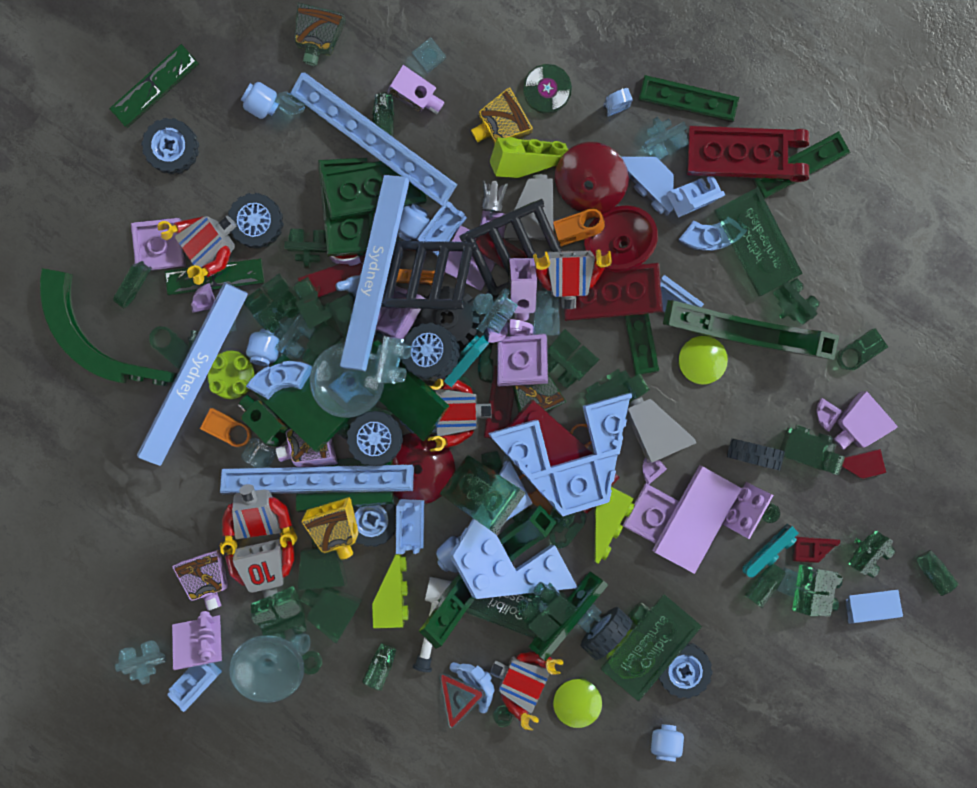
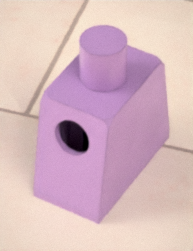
[833,391,898,450]

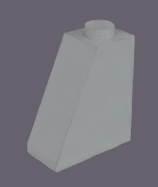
[504,174,553,241]
[626,397,696,463]

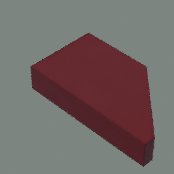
[835,449,886,479]
[792,536,841,563]

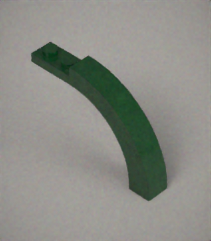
[40,268,177,386]
[663,300,839,360]
[419,505,556,649]

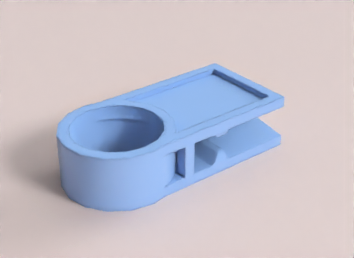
[603,88,633,117]

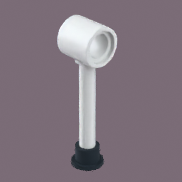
[413,577,452,672]

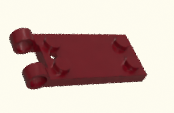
[687,126,809,182]
[506,399,620,514]

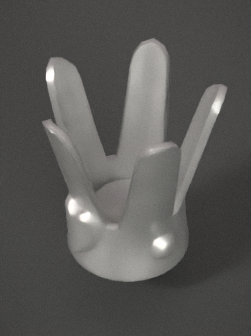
[482,181,508,218]

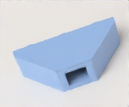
[622,157,673,216]

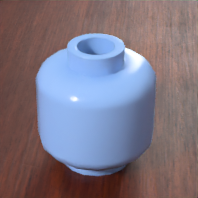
[241,82,279,119]
[397,204,430,241]
[246,329,281,366]
[436,536,461,573]
[651,724,684,762]

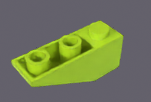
[490,137,568,178]
[594,487,634,564]
[372,554,409,628]

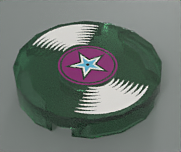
[523,64,572,114]

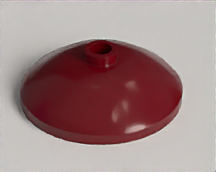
[555,142,629,213]
[584,205,658,272]
[393,432,455,504]

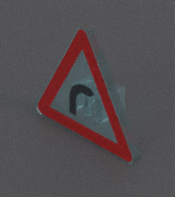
[440,674,485,728]

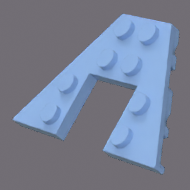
[489,393,632,516]
[450,461,577,599]

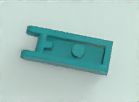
[742,524,799,578]

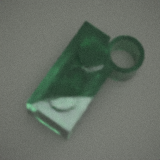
[583,368,650,404]
[780,425,845,476]

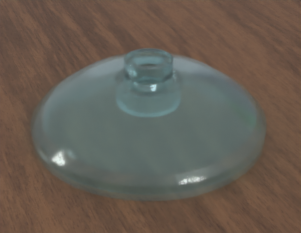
[310,343,385,418]
[229,635,304,703]

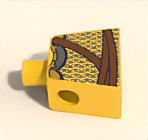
[471,88,533,145]
[302,497,358,560]

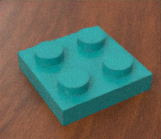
[444,333,490,387]

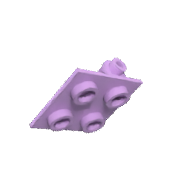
[723,482,774,539]
[172,611,222,670]

